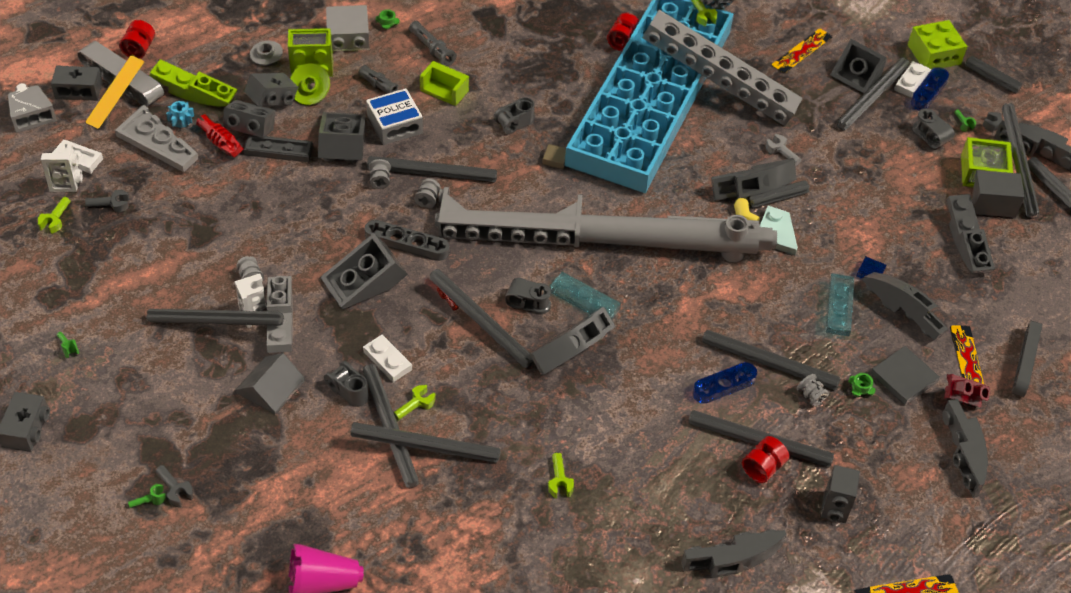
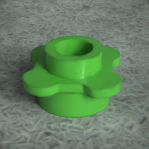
[376,10,400,29]
[848,373,876,397]

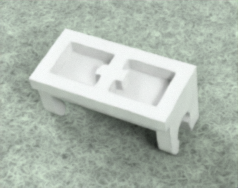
[235,273,267,328]

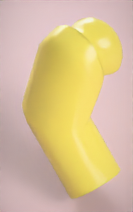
[734,198,760,221]

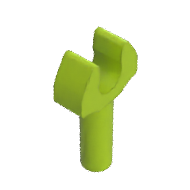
[691,0,717,26]
[38,197,71,234]
[393,385,436,420]
[548,453,574,499]

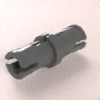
[358,65,398,94]

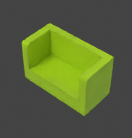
[420,61,469,106]

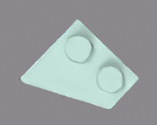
[760,206,798,255]

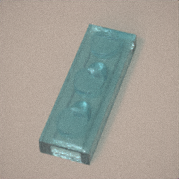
[550,272,621,319]
[826,273,854,337]

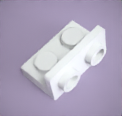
[41,145,83,192]

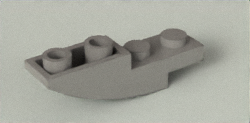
[267,276,293,353]

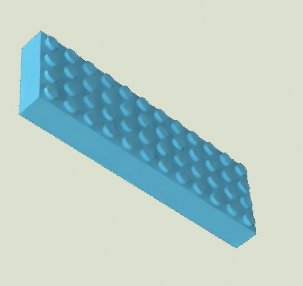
[565,0,734,194]

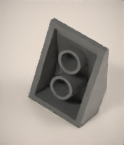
[318,112,366,162]
[321,233,408,309]

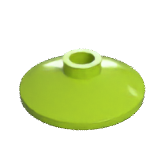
[290,63,330,105]

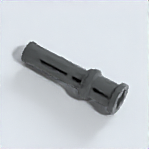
[409,20,456,67]

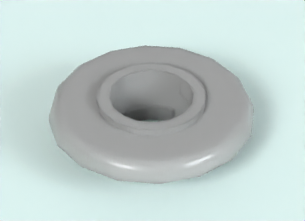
[250,40,283,66]

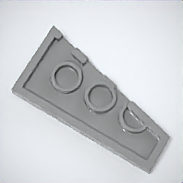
[115,105,198,172]

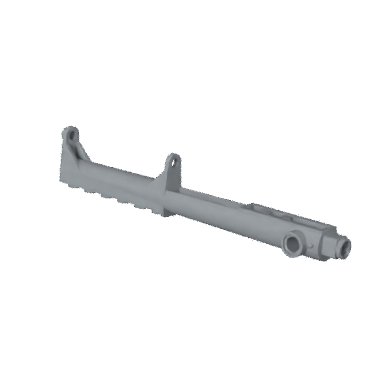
[435,187,777,262]

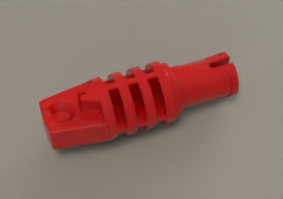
[196,114,243,158]

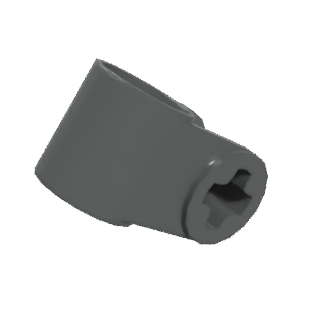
[493,97,534,134]
[912,109,955,149]
[505,278,551,314]
[324,361,369,407]

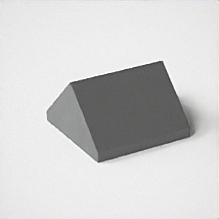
[830,39,887,94]
[972,170,1025,218]
[235,353,305,415]

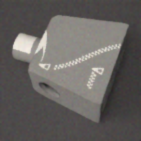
[8,84,57,133]

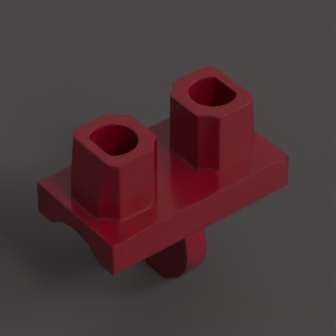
[944,374,990,408]

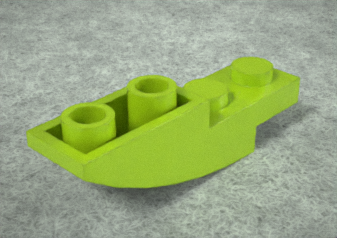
[150,59,238,106]

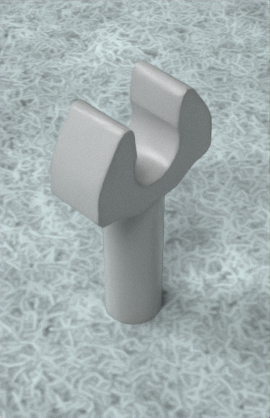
[766,134,801,166]

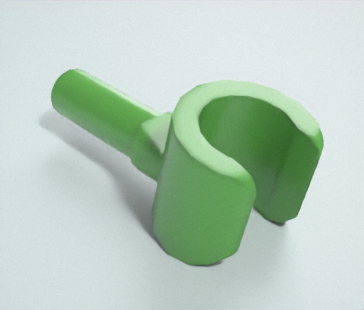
[954,109,976,132]
[57,332,79,358]
[128,484,165,508]

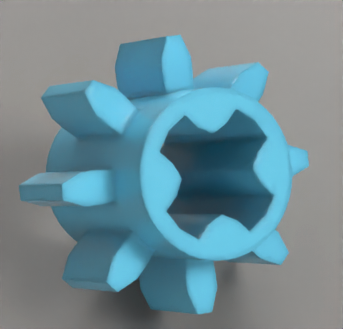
[166,101,194,128]

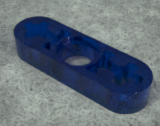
[911,67,949,111]
[692,362,757,404]

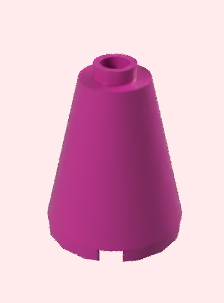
[288,544,364,593]

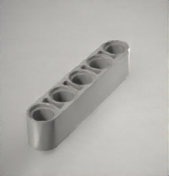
[77,41,164,107]

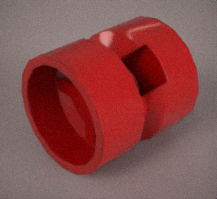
[607,13,640,51]
[119,20,155,59]
[741,436,789,483]

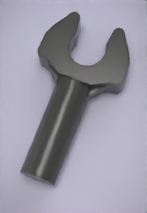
[983,112,1003,132]
[85,190,130,213]
[156,465,193,508]

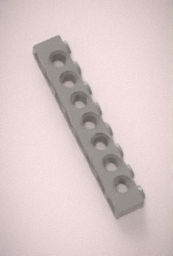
[642,10,802,126]

